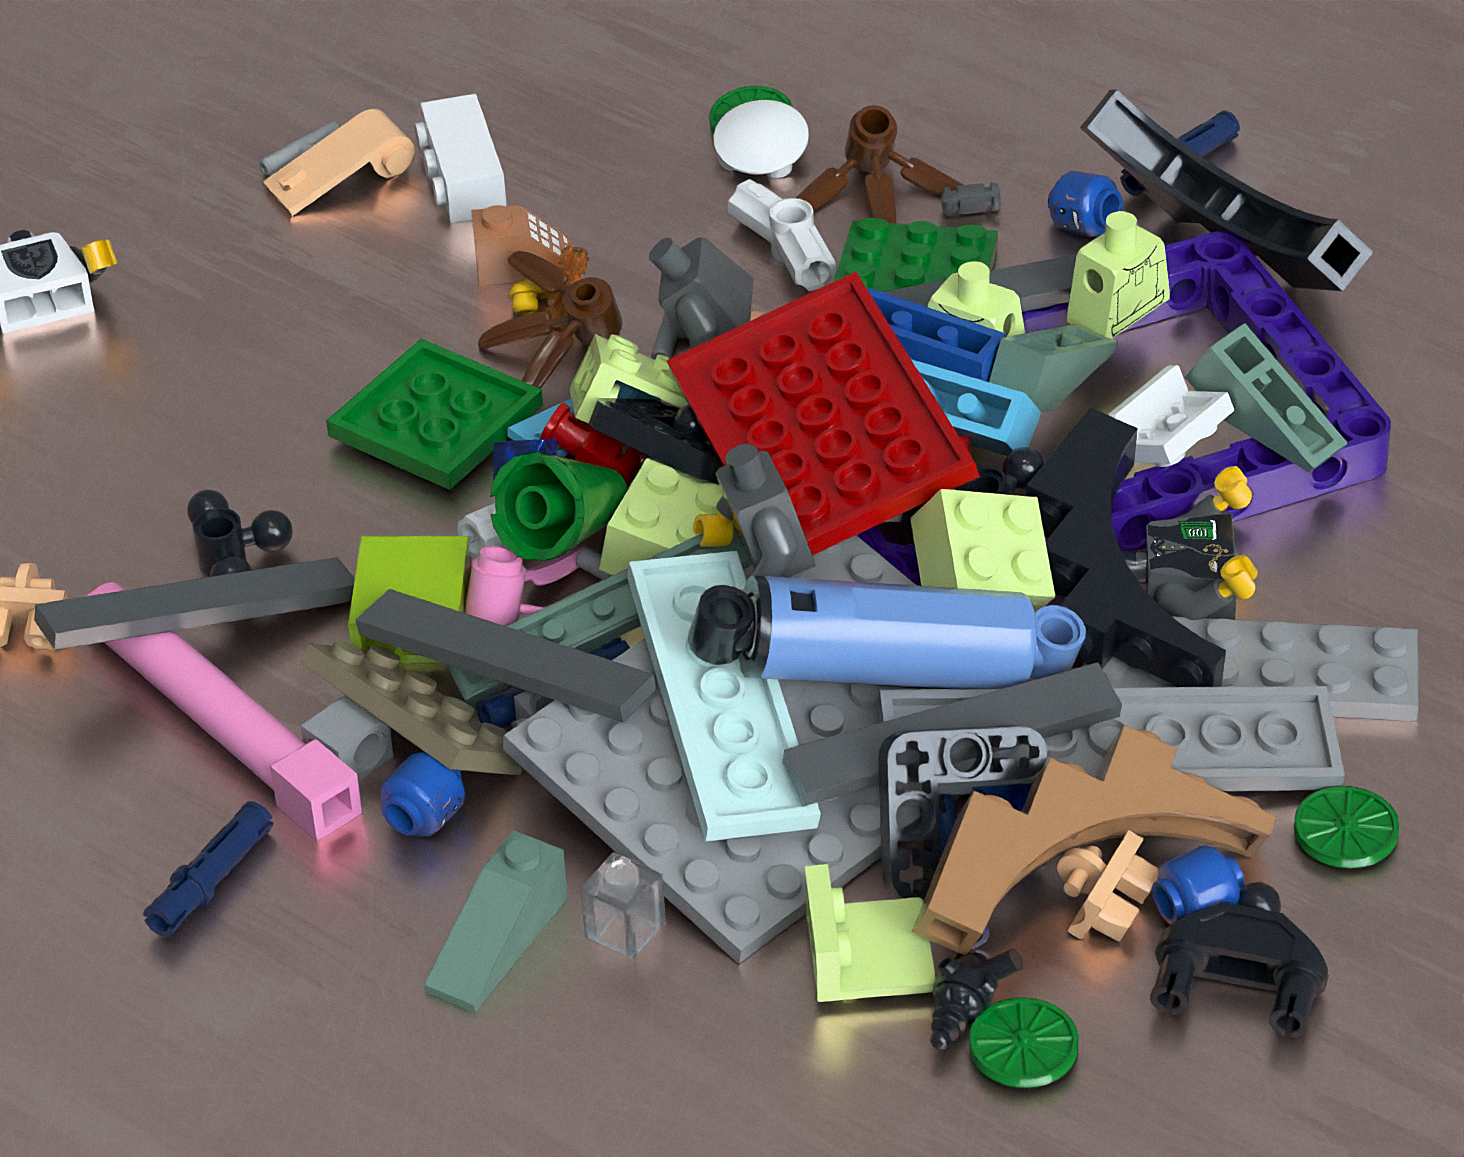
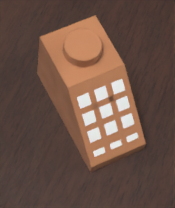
[471,205,577,286]

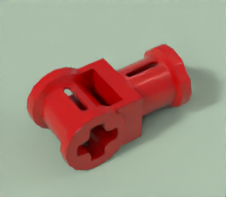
[539,402,650,487]

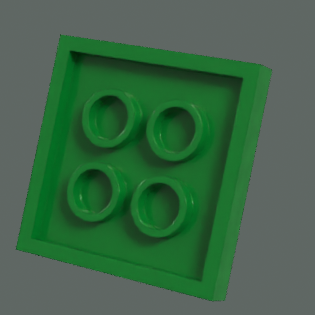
[833,218,998,292]
[326,339,543,490]

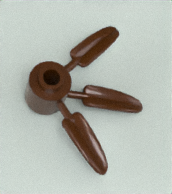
[796,105,963,223]
[478,251,623,389]

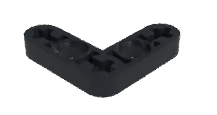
[589,398,723,482]
[878,725,1048,900]

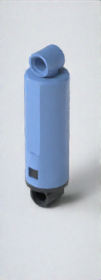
[687,575,1086,689]

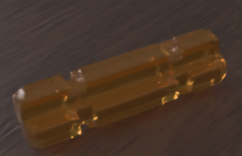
[544,245,589,336]

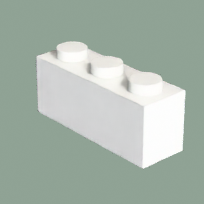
[414,94,507,223]

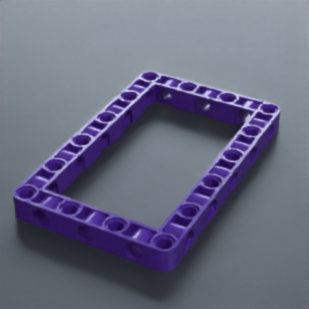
[857,232,1391,586]

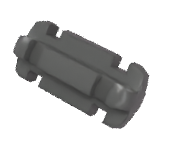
[941,182,1001,216]

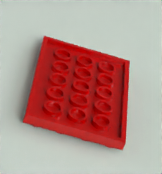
[666,272,980,556]

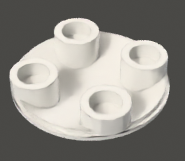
[714,100,809,178]

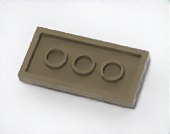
[300,640,523,775]

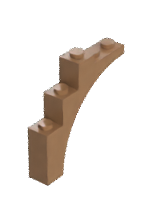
[912,725,1277,955]

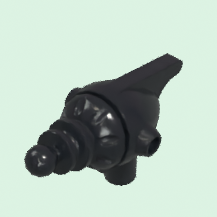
[930,947,1023,1050]

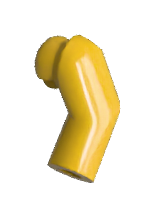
[508,271,573,315]

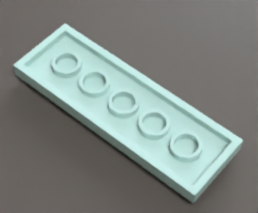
[627,551,821,842]

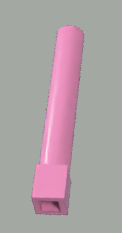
[87,582,363,841]

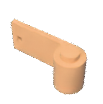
[263,109,416,216]

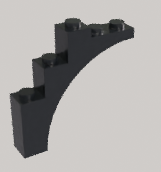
[1080,90,1373,291]
[1026,408,1226,687]

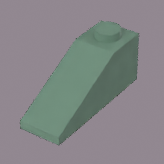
[1185,323,1348,473]
[989,324,1118,412]
[424,830,568,1013]

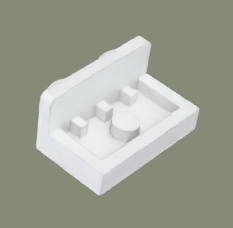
[1108,365,1234,467]

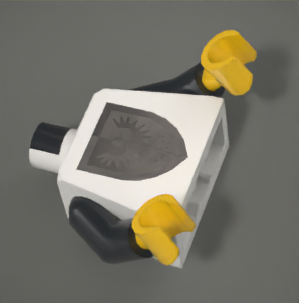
[0,230,117,334]

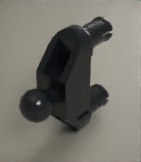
[1150,882,1329,1037]

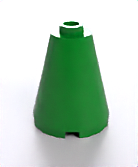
[490,452,628,561]

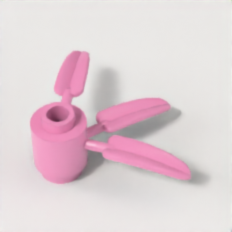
[465,546,587,626]

